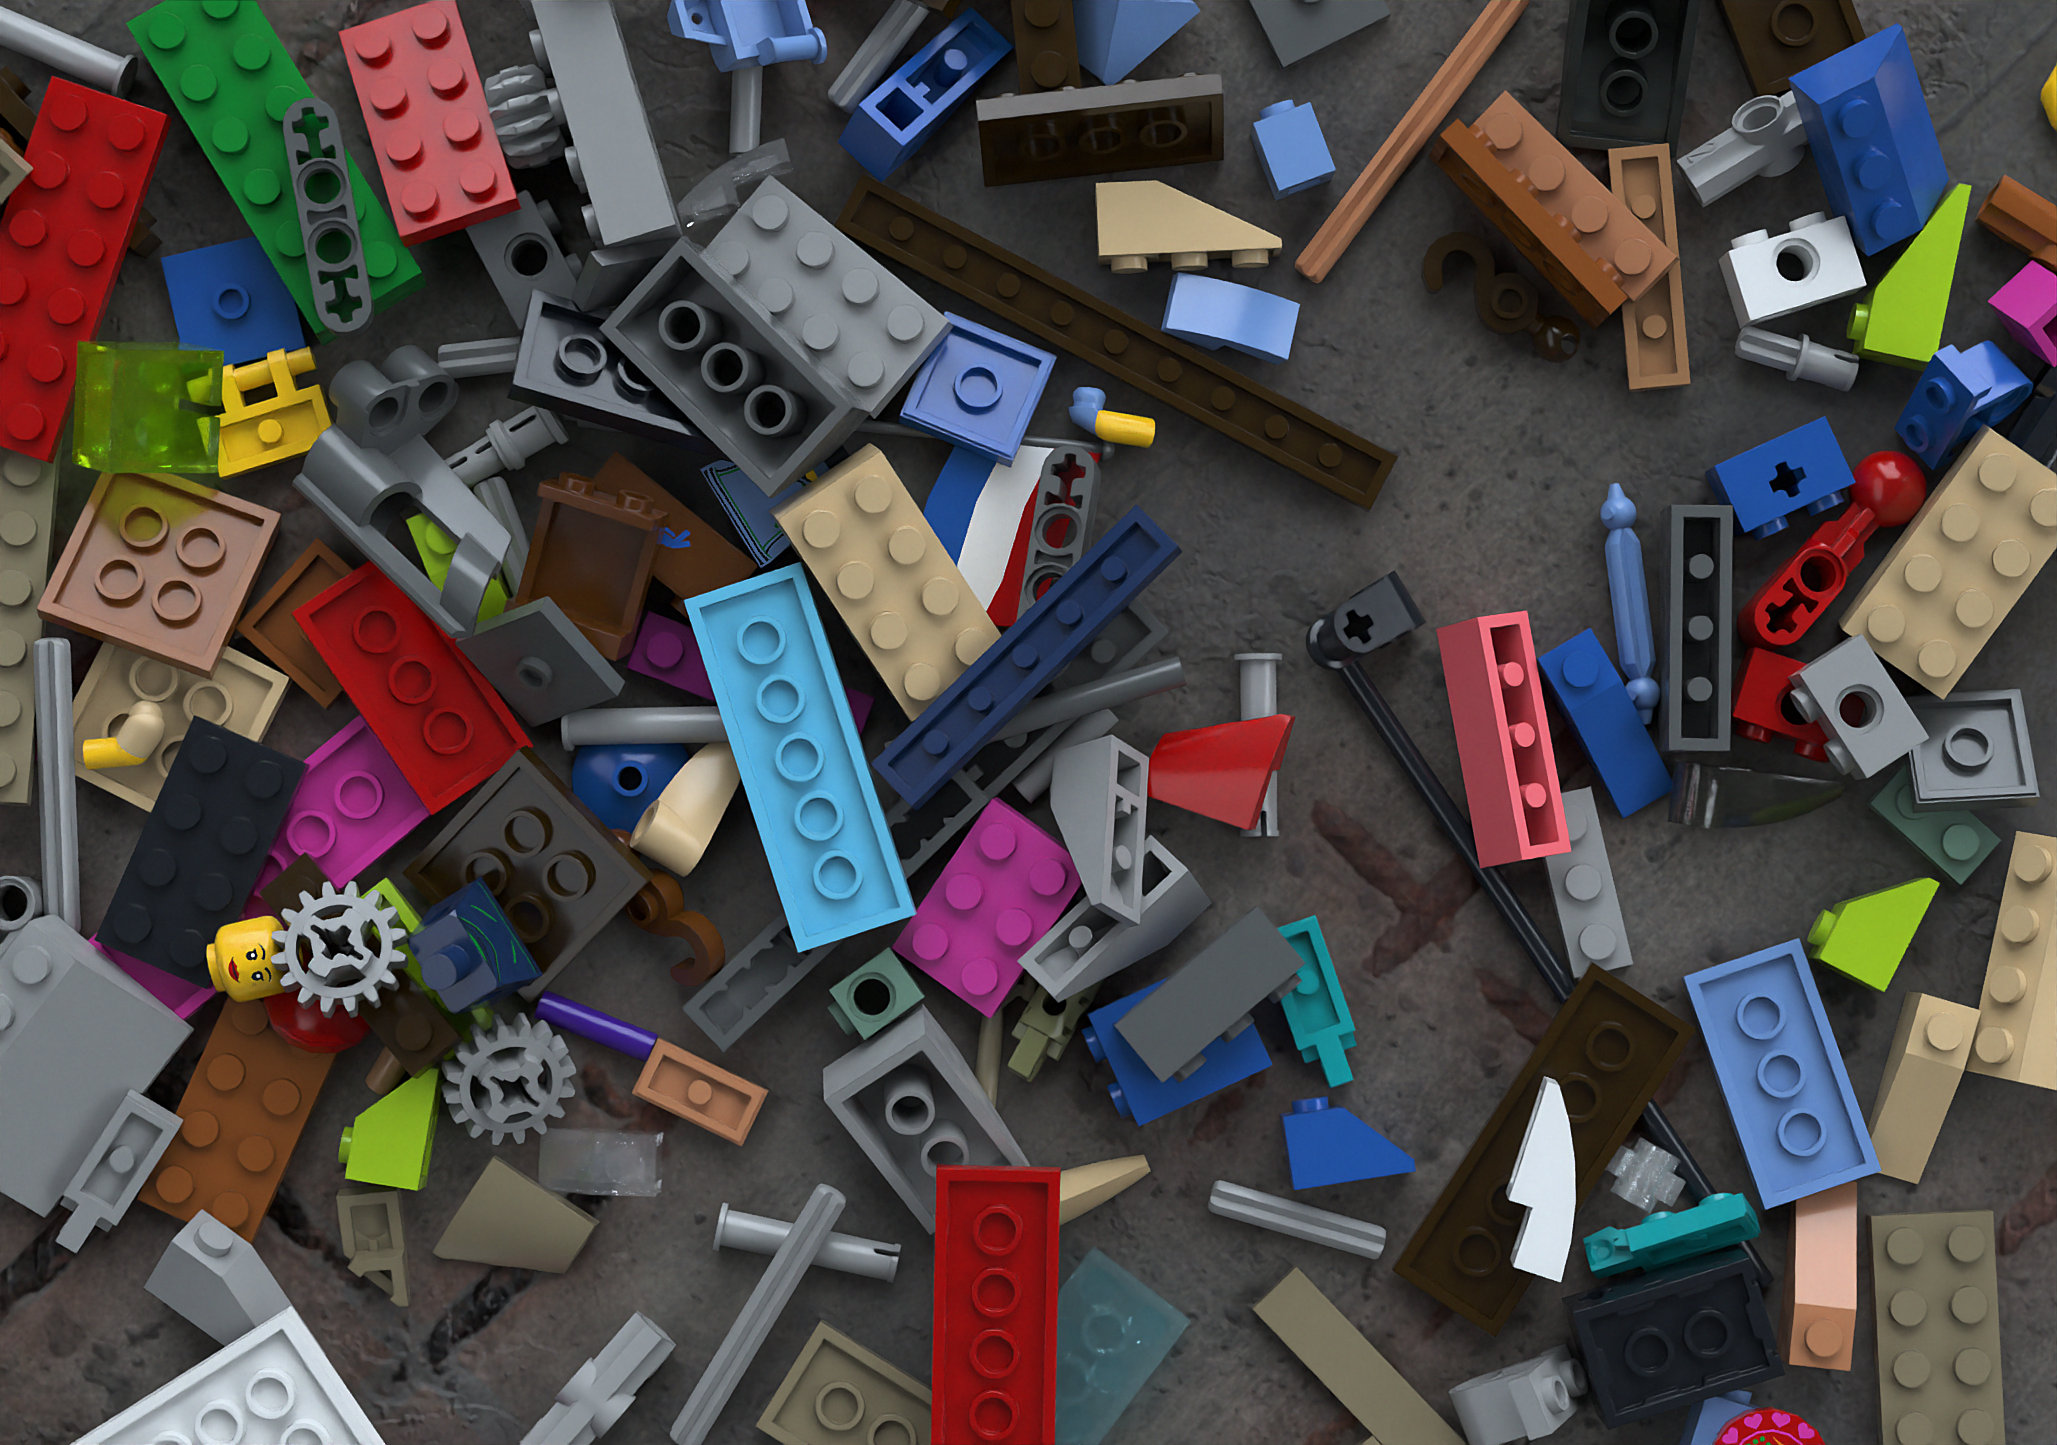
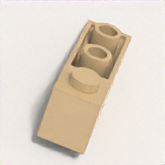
[1095,180,1282,274]

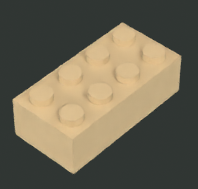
[1838,423,2057,700]
[769,443,1002,722]

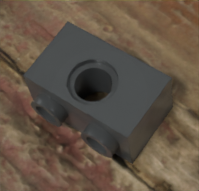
[465,189,583,332]

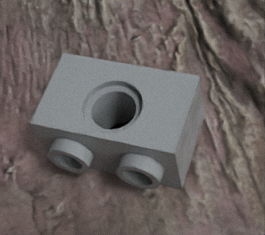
[1788,634,1929,780]

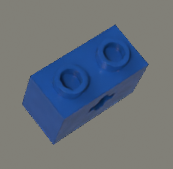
[1705,416,1856,541]

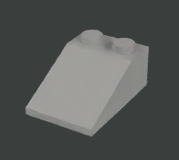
[823,1004,1030,1235]

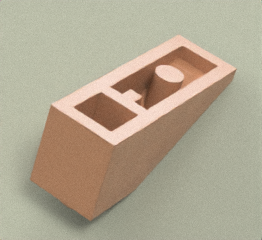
[1776,1181,1857,1371]

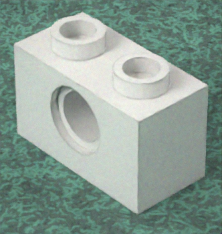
[1718,212,1867,329]

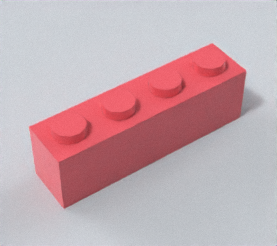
[1436,611,1572,868]

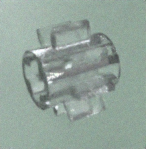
[1605,1137,1686,1213]

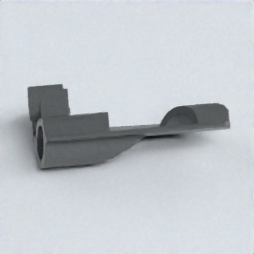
[292,345,512,638]

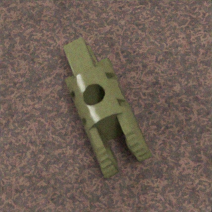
[1007,978,1105,1083]

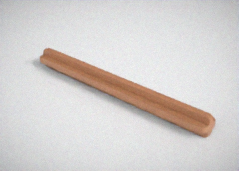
[1295,0,1530,284]

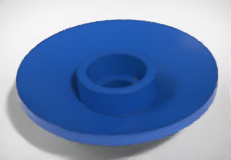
[572,743,690,834]

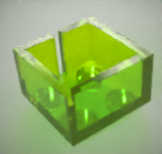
[72,341,224,473]

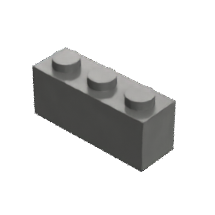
[1113,906,1305,1084]

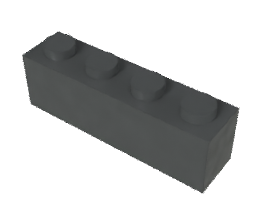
[1658,504,1733,754]

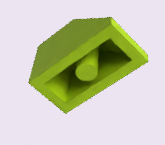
[1807,878,1940,992]
[338,1065,445,1191]

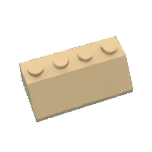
[1966,831,2057,1091]

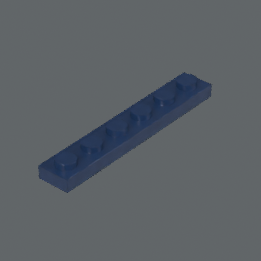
[871,504,1182,811]

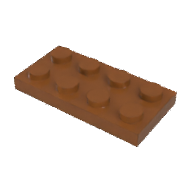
[1428,118,1628,330]
[137,996,340,1246]

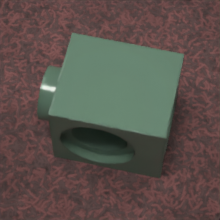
[828,947,926,1040]

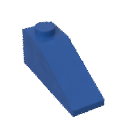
[837,6,1014,183]
[1536,628,1675,819]

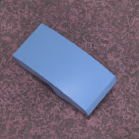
[1161,272,1300,365]

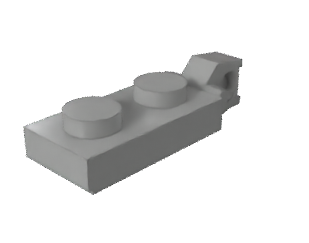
[55,1088,183,1254]

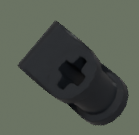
[1306,570,1426,671]

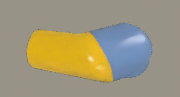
[1068,387,1155,448]

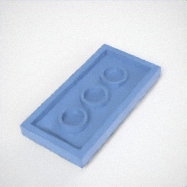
[1681,938,1882,1210]

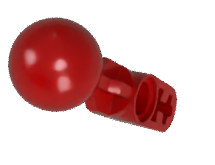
[1737,450,1927,651]

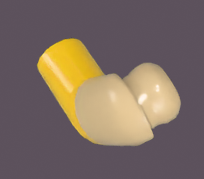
[83,701,165,770]

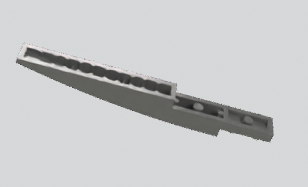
[682,598,1169,1053]

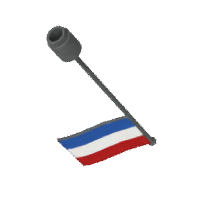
[563,414,1115,627]

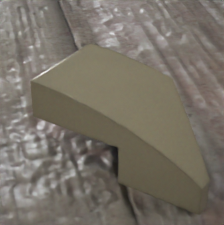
[336,1185,410,1307]

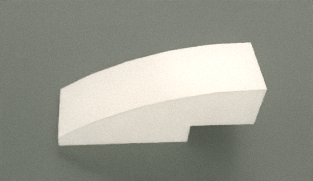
[1506,1076,1576,1282]

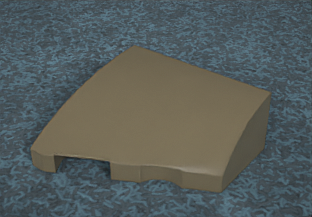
[432,1156,599,1274]

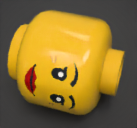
[207,916,303,1002]

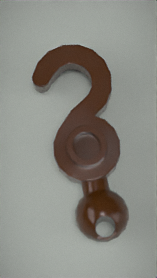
[610,828,725,987]

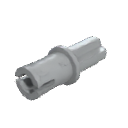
[1735,326,1859,392]

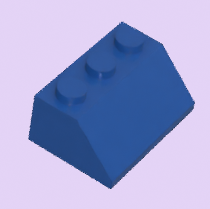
[1788,23,1949,257]

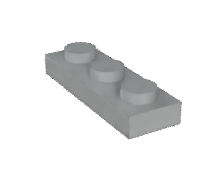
[1542,786,1633,978]

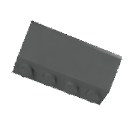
[599,238,871,498]

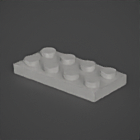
[706,174,953,419]

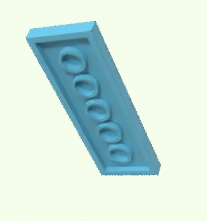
[684,562,917,953]

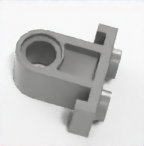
[1448,1343,1588,1445]

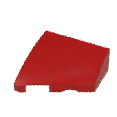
[1147,714,1295,830]

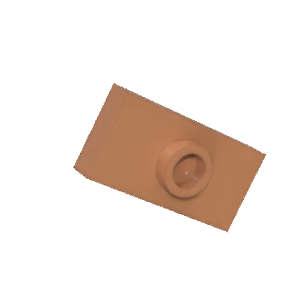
[632,1038,769,1146]

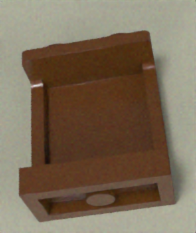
[503,472,670,661]

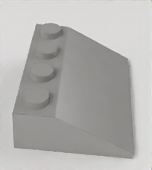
[0,913,194,1218]

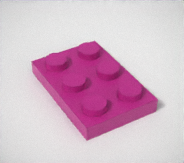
[892,797,1083,1018]

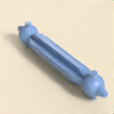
[1600,483,1661,724]

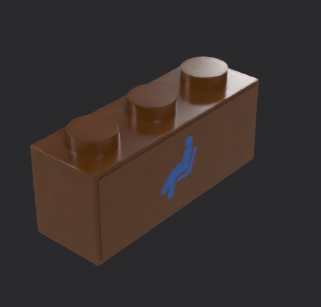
[593,451,762,620]

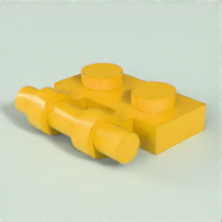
[193,346,334,480]

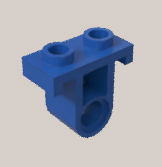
[1894,340,2034,471]

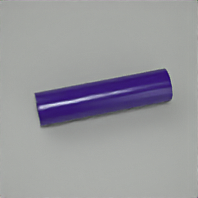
[534,990,659,1063]

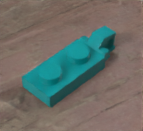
[1277,915,1357,1088]
[1583,1193,1761,1279]

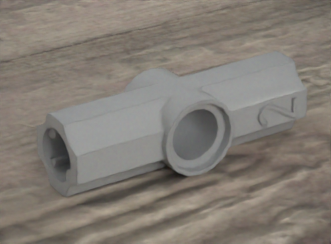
[1676,90,1809,208]
[519,1311,676,1445]

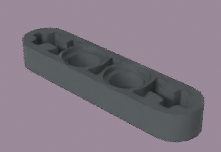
[283,98,374,337]
[1016,445,1101,681]

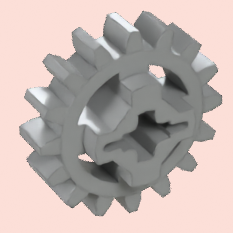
[271,881,409,1018]
[440,1013,576,1145]

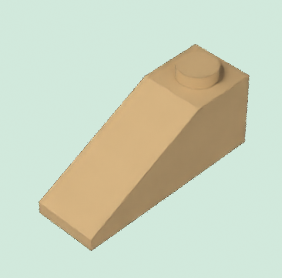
[1867,992,1981,1184]

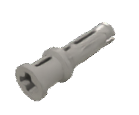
[399,406,569,522]

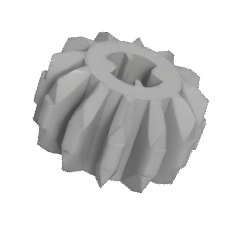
[484,64,567,170]

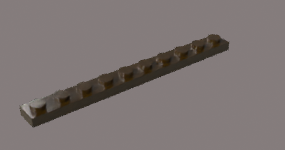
[834,174,1398,512]

